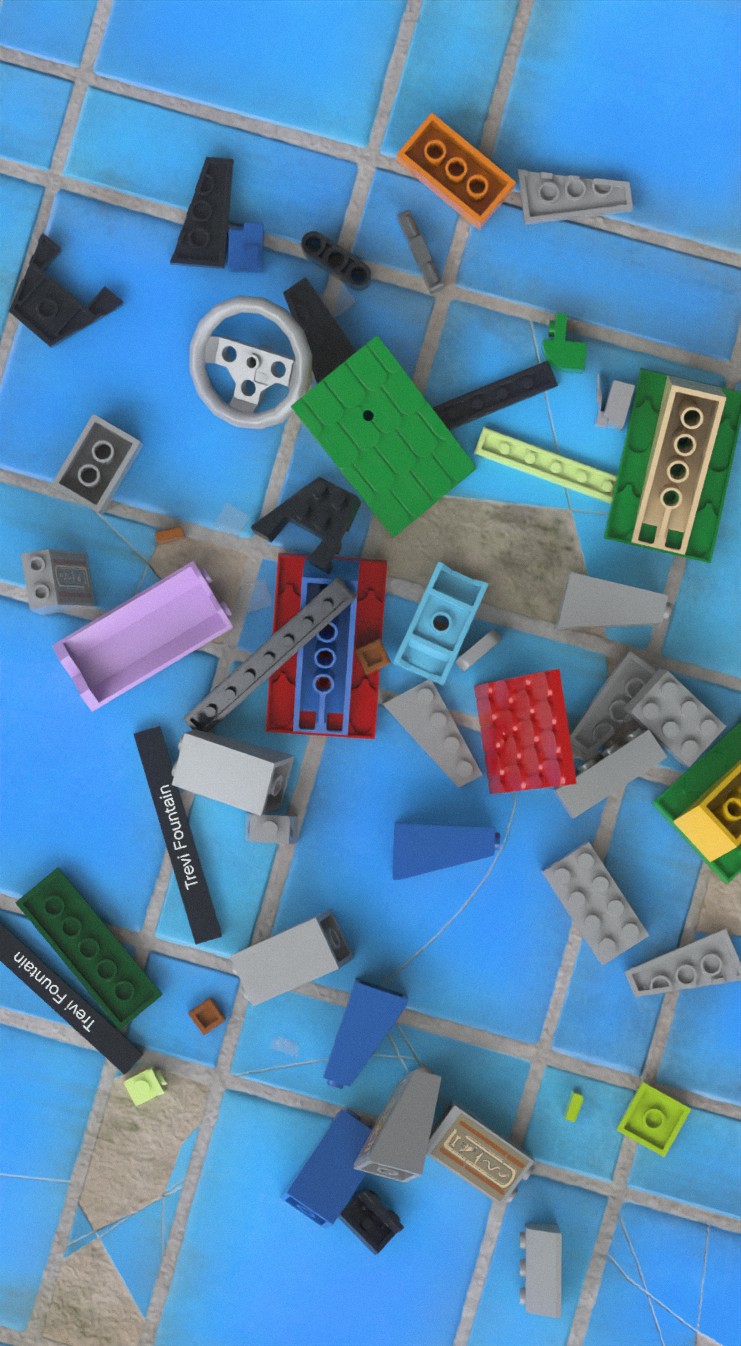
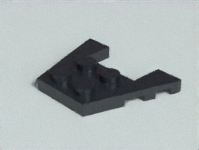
[9,233,124,348]
[251,476,361,575]

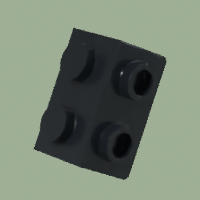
[338,1188,404,1255]

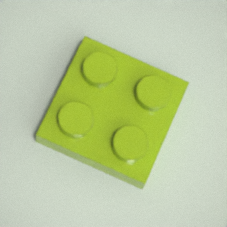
[616,1081,691,1157]

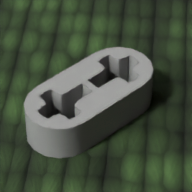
[455,629,503,672]

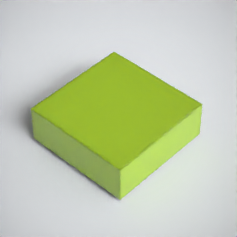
[563,1090,584,1122]

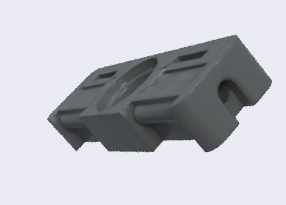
[397,209,444,295]

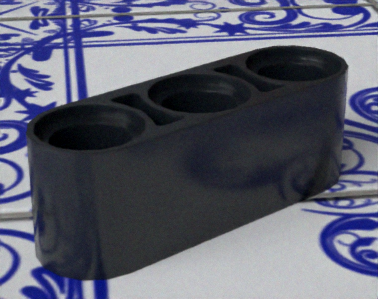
[301,231,371,291]

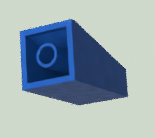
[392,823,500,880]
[323,978,408,1089]
[279,1109,374,1229]

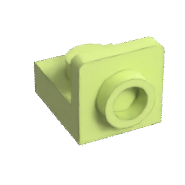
[124,1066,168,1106]

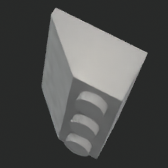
[519,1224,562,1318]

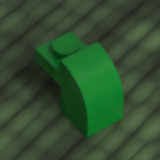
[541,313,587,374]

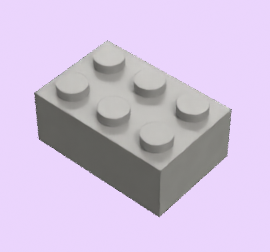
[51,414,143,516]
[623,668,726,767]

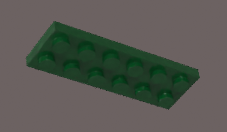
[15,867,163,1030]

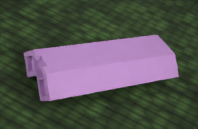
[52,561,233,712]

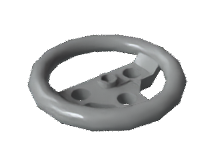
[189,295,312,430]

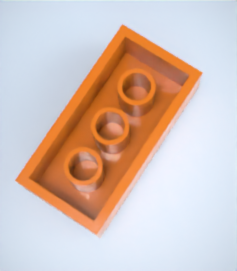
[396,112,516,230]

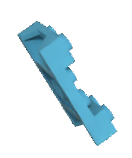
[393,561,488,686]

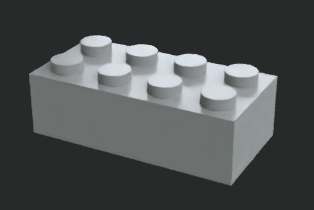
[552,728,667,818]
[541,841,649,965]

